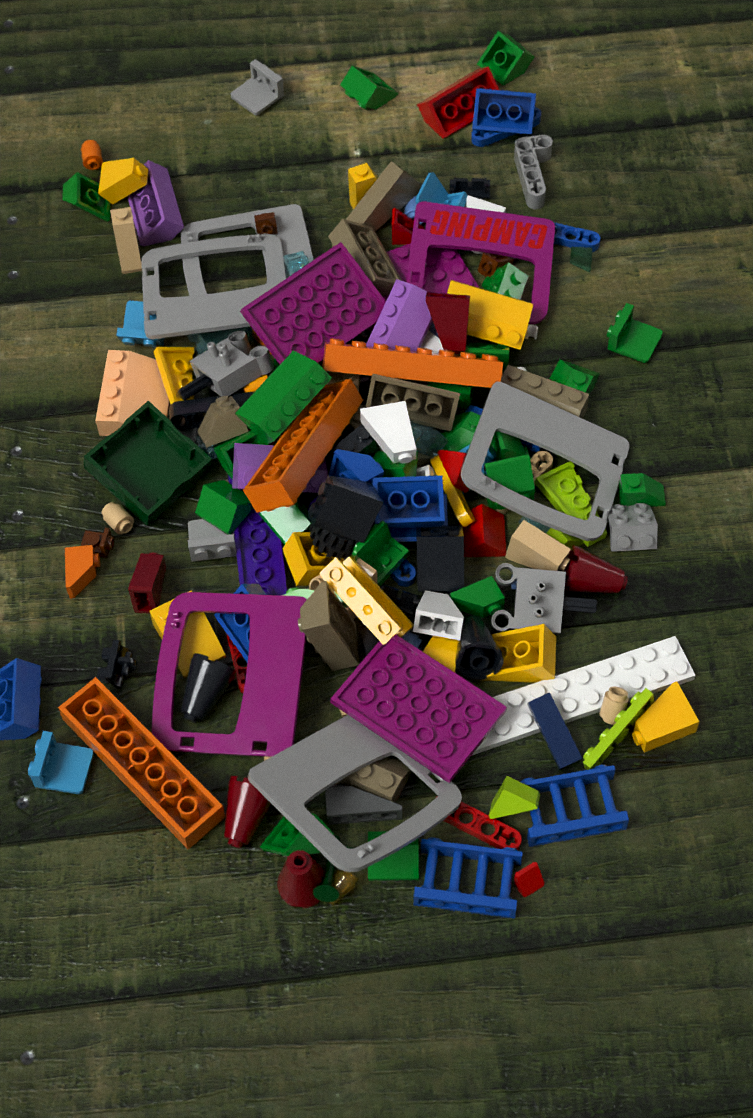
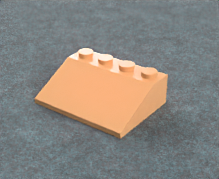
[95,350,170,436]

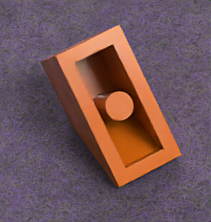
[65,545,100,599]

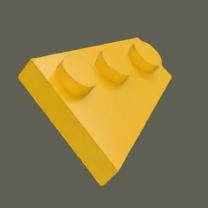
[153,347,194,404]

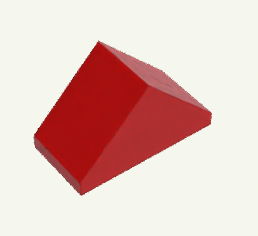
[392,208,424,245]
[437,450,469,493]

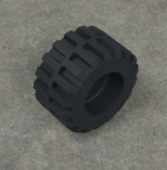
[309,523,373,560]

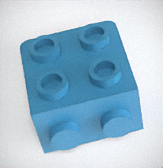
[416,172,468,207]
[116,301,165,347]
[28,731,94,794]

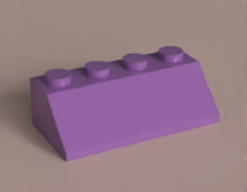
[127,160,184,246]
[366,279,433,351]
[232,443,328,493]

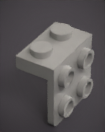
[231,59,284,115]
[608,503,658,552]
[188,519,237,562]

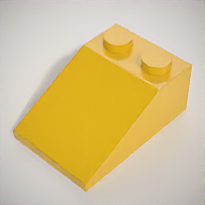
[282,532,354,586]
[149,590,226,678]
[483,624,556,683]

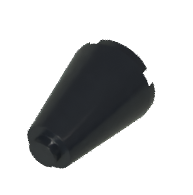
[455,616,504,681]
[181,653,237,723]

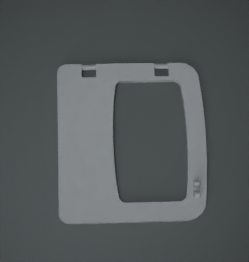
[181,204,313,296]
[141,234,286,339]
[461,382,630,541]
[248,715,462,872]

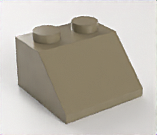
[197,396,248,448]

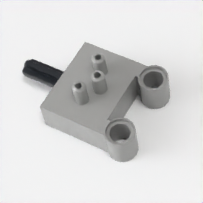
[178,330,274,400]
[491,563,597,635]

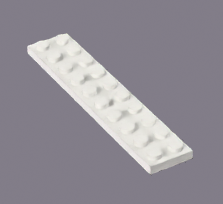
[472,636,695,755]

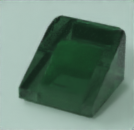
[570,247,592,272]

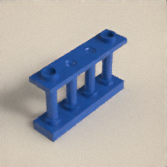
[520,765,629,847]
[414,837,523,919]

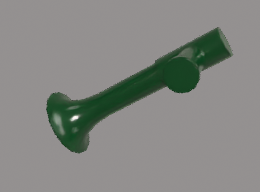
[313,835,355,902]

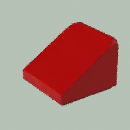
[514,862,544,898]

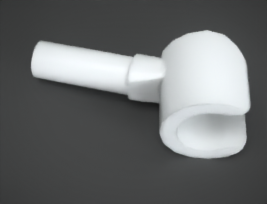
[525,324,538,339]

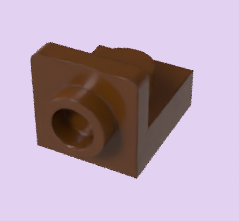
[254,212,278,235]
[478,253,514,277]
[81,527,115,558]

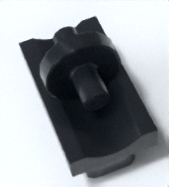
[97,640,138,689]

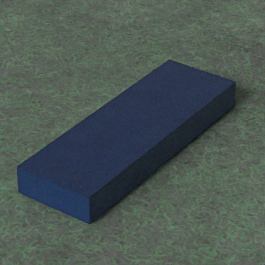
[527,692,582,770]

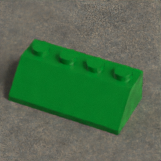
[235,350,332,445]

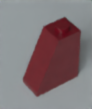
[425,292,470,354]
[128,552,166,614]

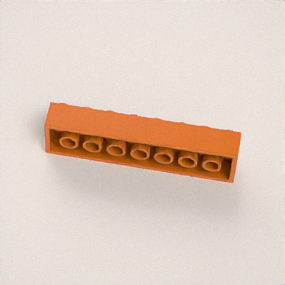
[322,338,503,388]
[243,378,363,513]
[58,677,226,850]

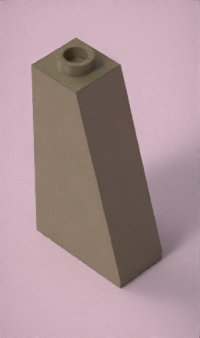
[346,161,422,231]

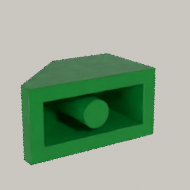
[618,473,666,507]
[450,576,505,618]

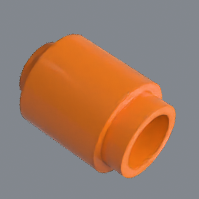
[81,140,103,170]

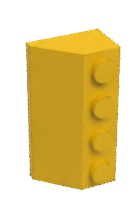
[447,280,533,350]

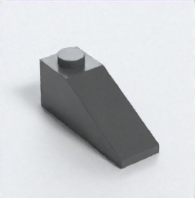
[325,784,402,825]

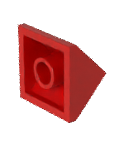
[459,504,506,557]

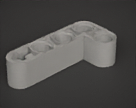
[514,135,553,209]

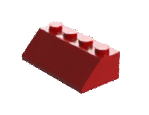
[417,66,499,138]

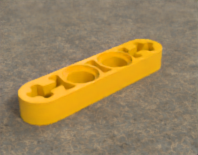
[430,455,475,527]

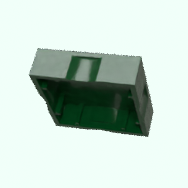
[84,401,212,527]

